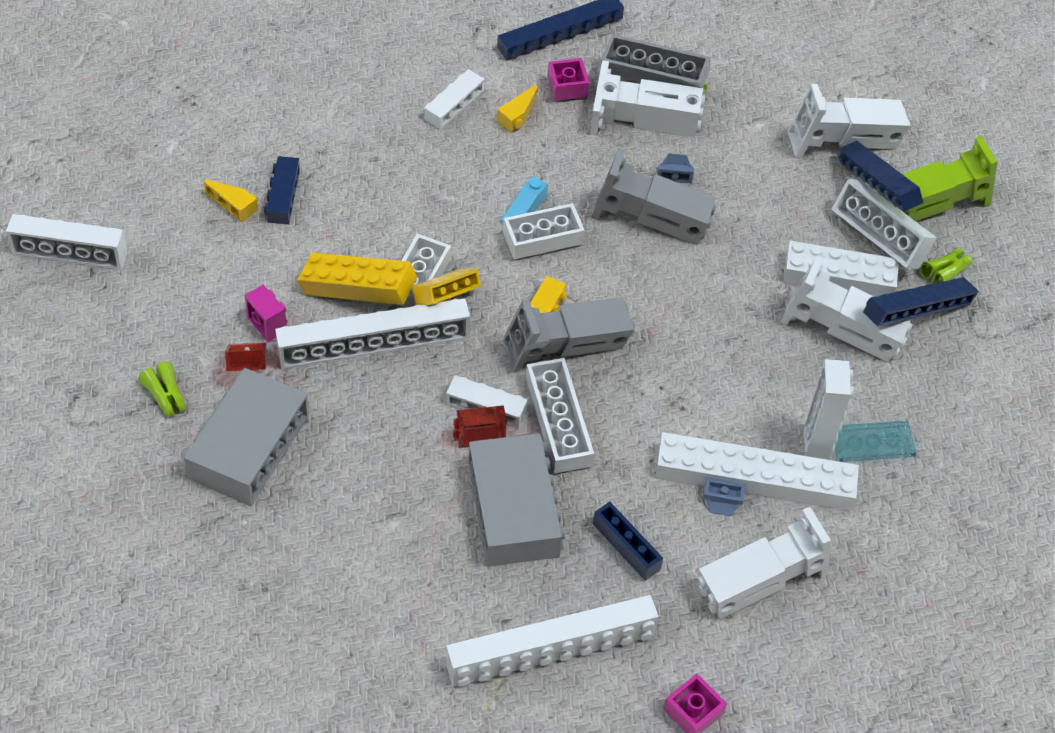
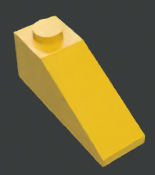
[497,84,538,132]
[203,179,258,222]

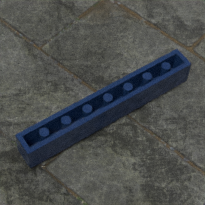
[497,0,624,60]
[838,141,923,212]
[863,277,979,327]

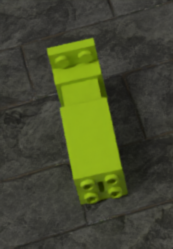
[881,135,998,221]

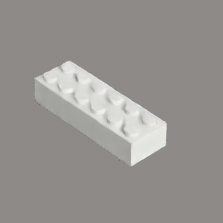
[831,179,937,269]
[6,214,128,270]
[783,241,899,297]
[526,358,594,473]
[804,359,854,460]

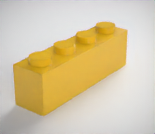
[412,268,481,305]
[530,276,568,313]

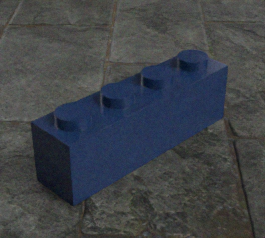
[264,156,300,225]
[593,502,663,581]

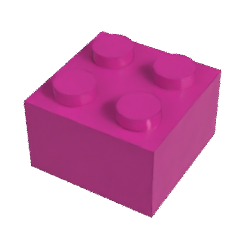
[547,58,589,101]
[244,284,288,342]
[663,673,727,733]

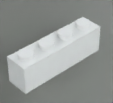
[424,69,484,130]
[446,376,528,428]

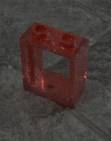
[225,342,268,371]
[453,405,507,448]

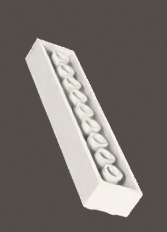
[275,298,470,370]
[655,432,859,511]
[446,595,659,687]

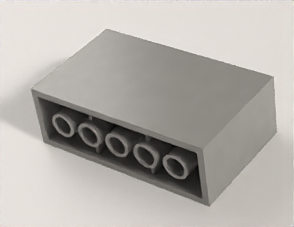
[183,368,309,506]
[468,433,565,567]

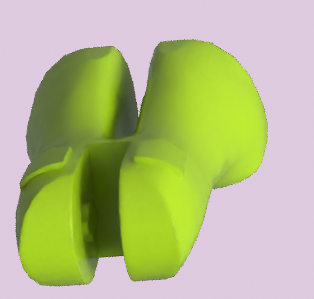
[919,248,973,284]
[138,361,186,418]

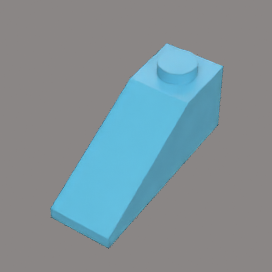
[501,176,548,224]

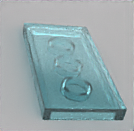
[835,420,917,462]

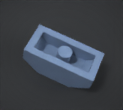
[657,153,694,184]
[703,478,746,516]

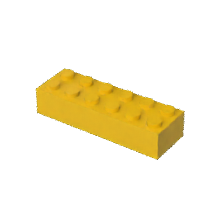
[297,252,417,305]

